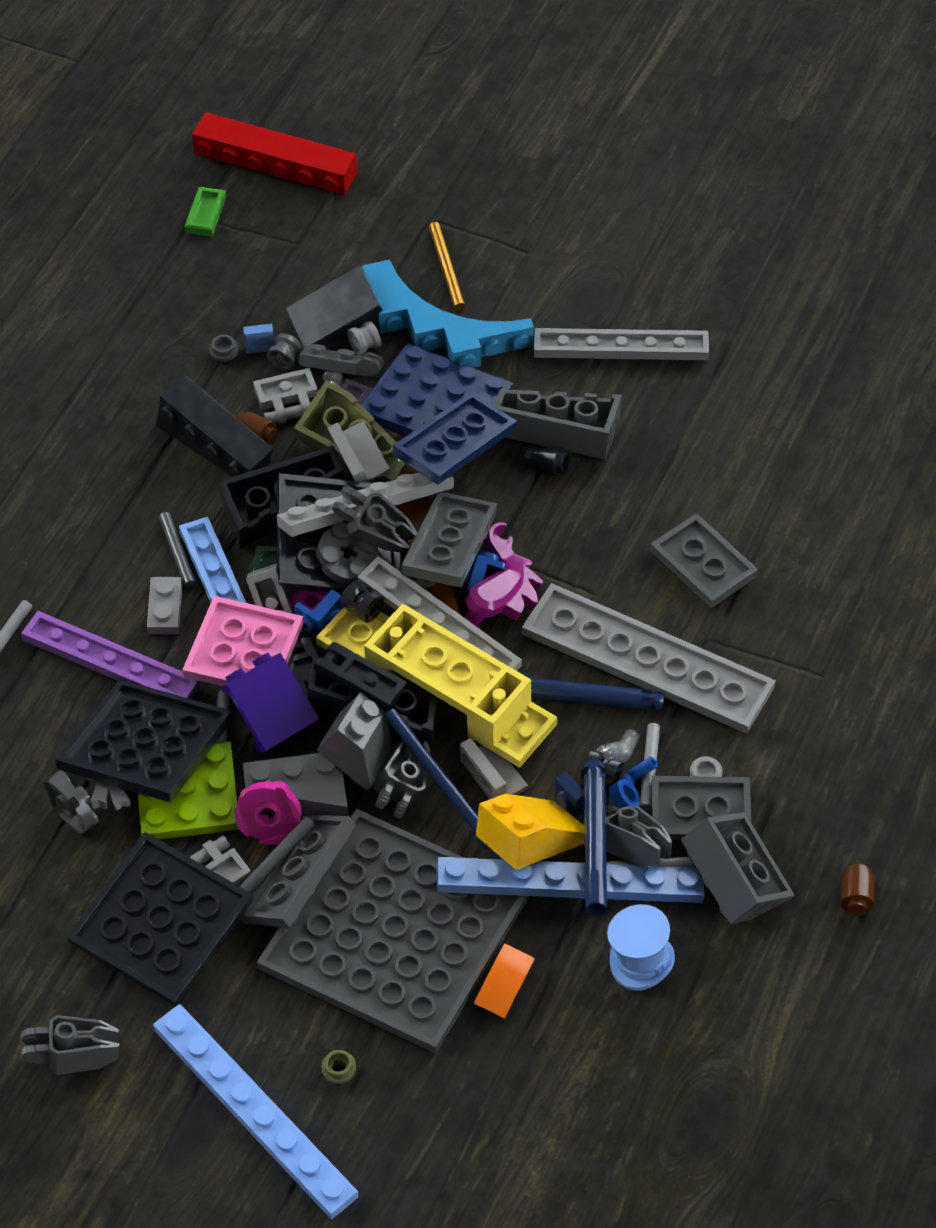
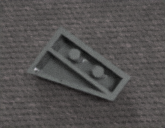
[243,753,348,816]

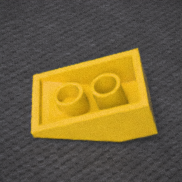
[476,794,585,870]

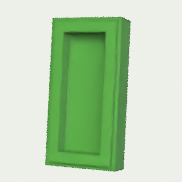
[185,187,226,237]

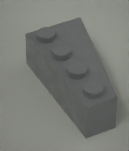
[494,389,622,460]

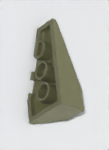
[294,380,407,481]

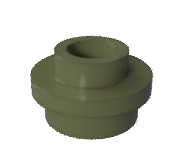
[321,1050,356,1084]

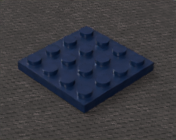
[361,344,513,436]

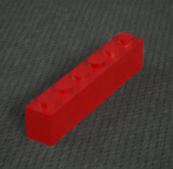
[192,112,358,195]

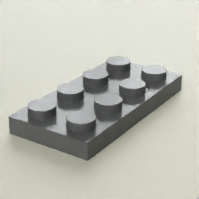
[401,492,497,587]
[240,814,356,928]

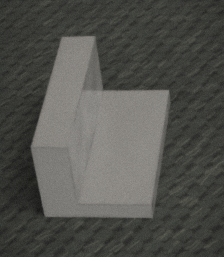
[327,421,391,483]
[460,738,528,799]

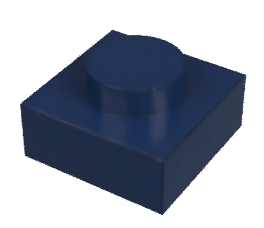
[554,772,584,818]

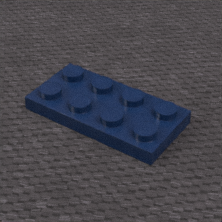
[392,392,517,485]

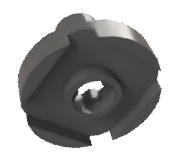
[316,522,379,584]
[43,770,99,834]

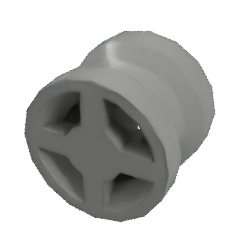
[347,321,381,356]

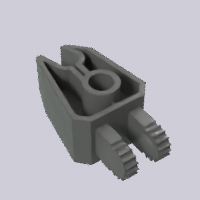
[331,485,417,553]
[373,740,431,819]
[606,804,672,866]
[21,1015,119,1075]

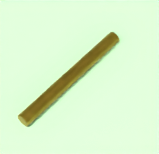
[429,222,465,311]

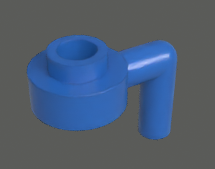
[609,756,658,808]

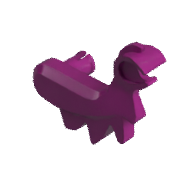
[463,522,543,628]

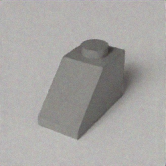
[246,563,293,614]

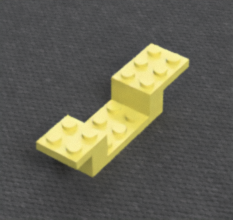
[316,603,557,768]

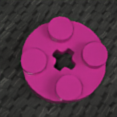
[234,781,302,845]

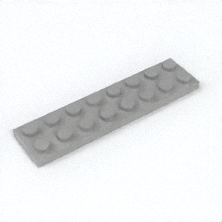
[522,583,776,734]

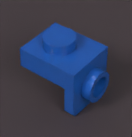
[460,551,506,594]
[294,589,343,635]

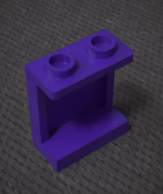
[220,652,319,754]

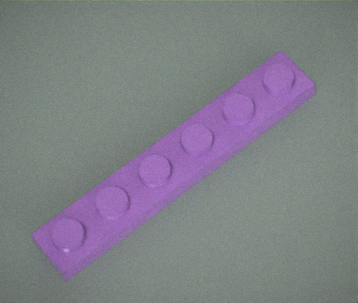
[21,611,200,699]

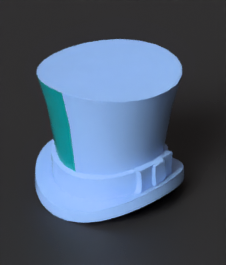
[607,904,675,991]

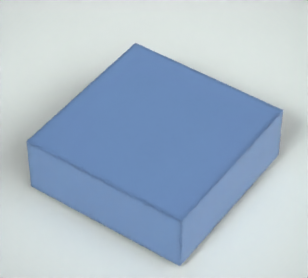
[243,324,274,354]

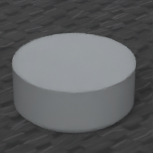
[689,756,722,777]

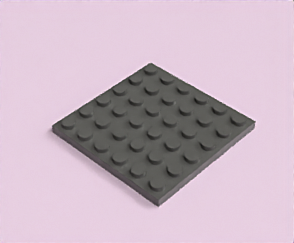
[257,809,530,1054]

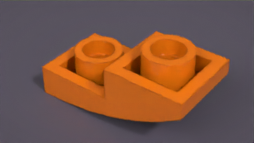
[474,943,535,1019]

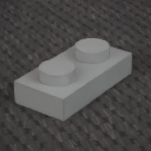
[147,577,183,634]

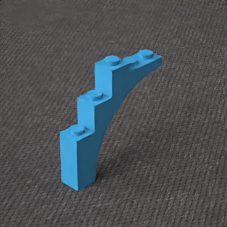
[362,260,534,368]

